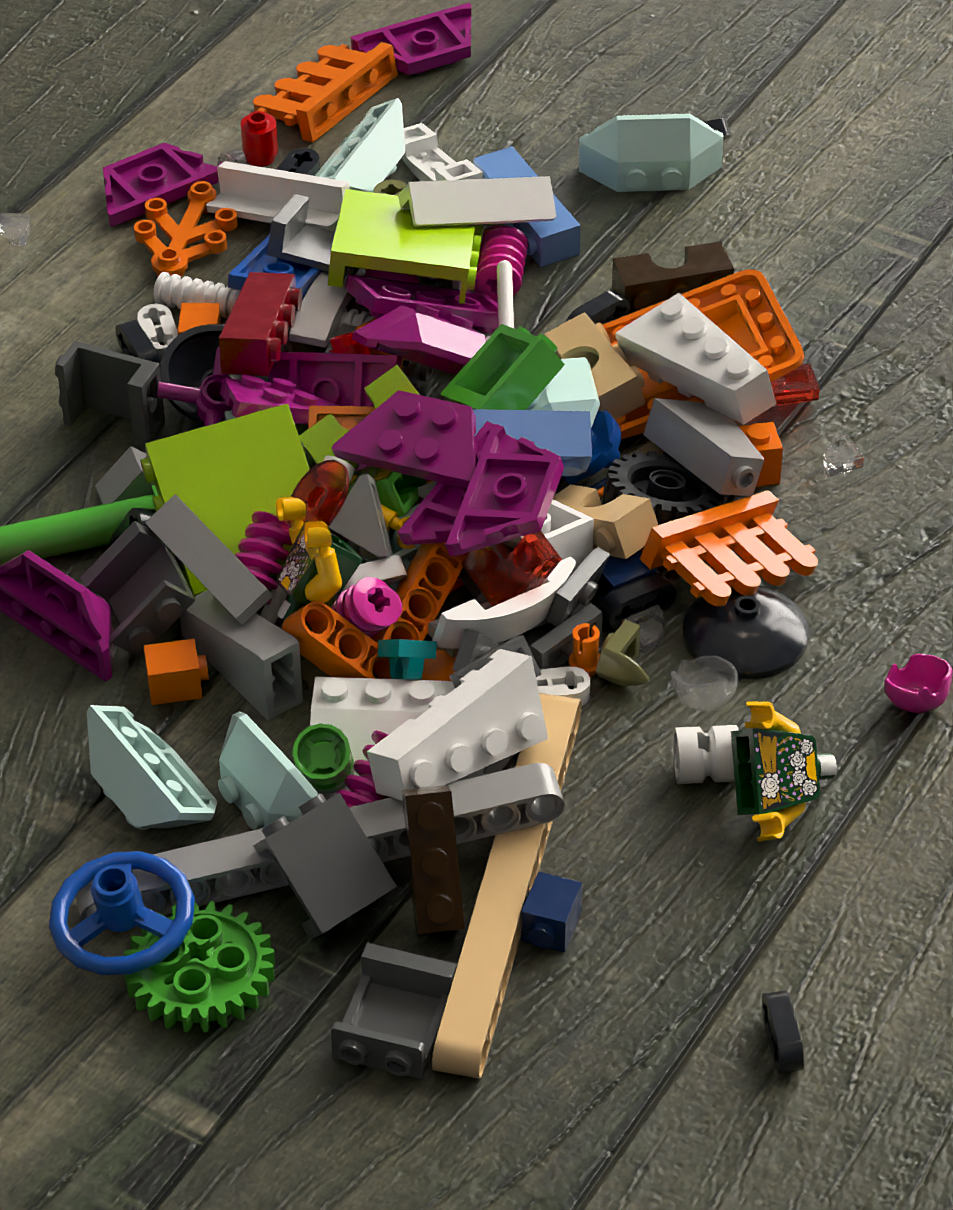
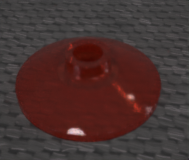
[287,460,349,528]

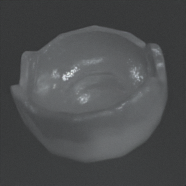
[671,656,739,711]

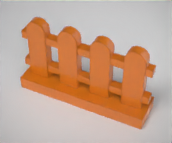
[253,42,398,143]
[640,490,818,606]

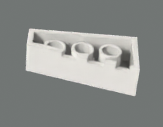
[615,293,776,424]
[367,649,548,801]

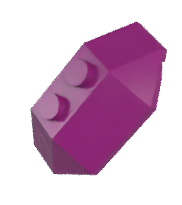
[352,303,487,375]
[0,550,113,682]

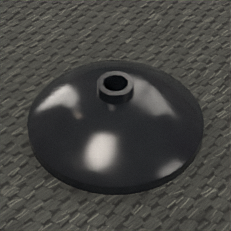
[160,324,270,425]
[682,585,809,679]

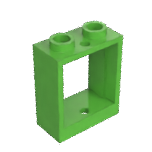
[440,324,565,410]

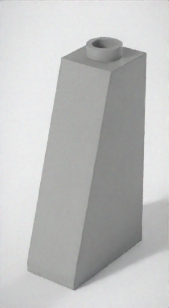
[643,398,764,496]
[180,590,303,721]

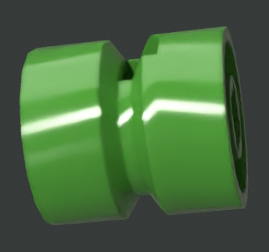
[292,723,354,795]

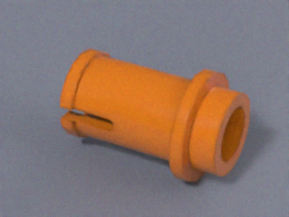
[568,623,600,677]

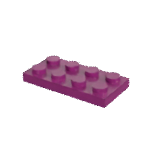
[345,274,499,334]

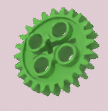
[124,901,275,1032]

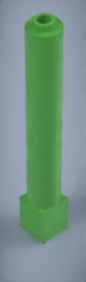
[0,485,158,566]

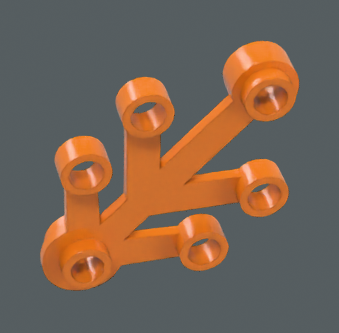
[134,181,238,277]

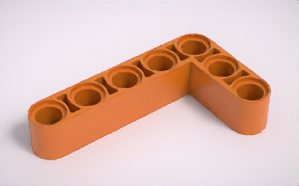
[282,542,472,679]

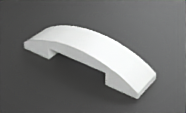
[401,123,483,181]
[289,270,366,347]
[432,557,576,649]

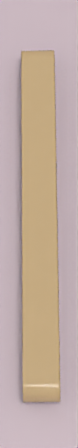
[432,693,582,1079]

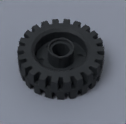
[602,451,726,525]

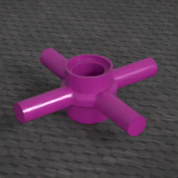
[157,347,232,427]

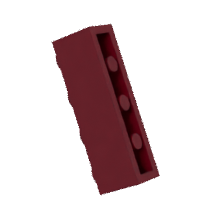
[219,272,302,376]

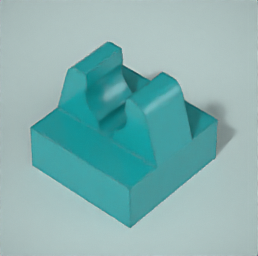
[378,639,437,680]

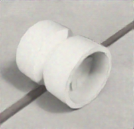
[673,725,738,784]

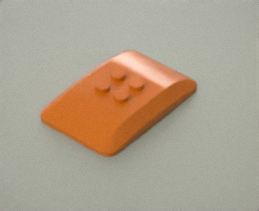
[603,269,804,439]

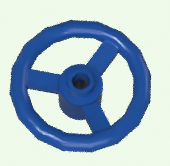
[49,851,195,976]

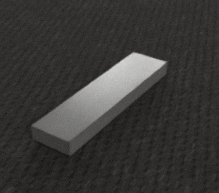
[145,494,273,625]

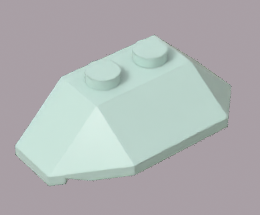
[315,98,405,192]
[579,114,723,192]
[526,357,600,427]
[87,705,217,830]
[218,711,318,830]

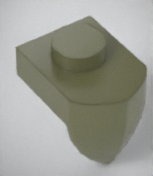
[596,620,649,686]

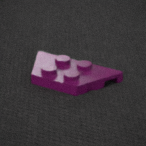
[350,3,471,75]
[103,142,223,227]
[268,352,403,427]
[220,374,339,425]
[331,390,478,489]
[397,421,493,545]
[445,424,564,556]

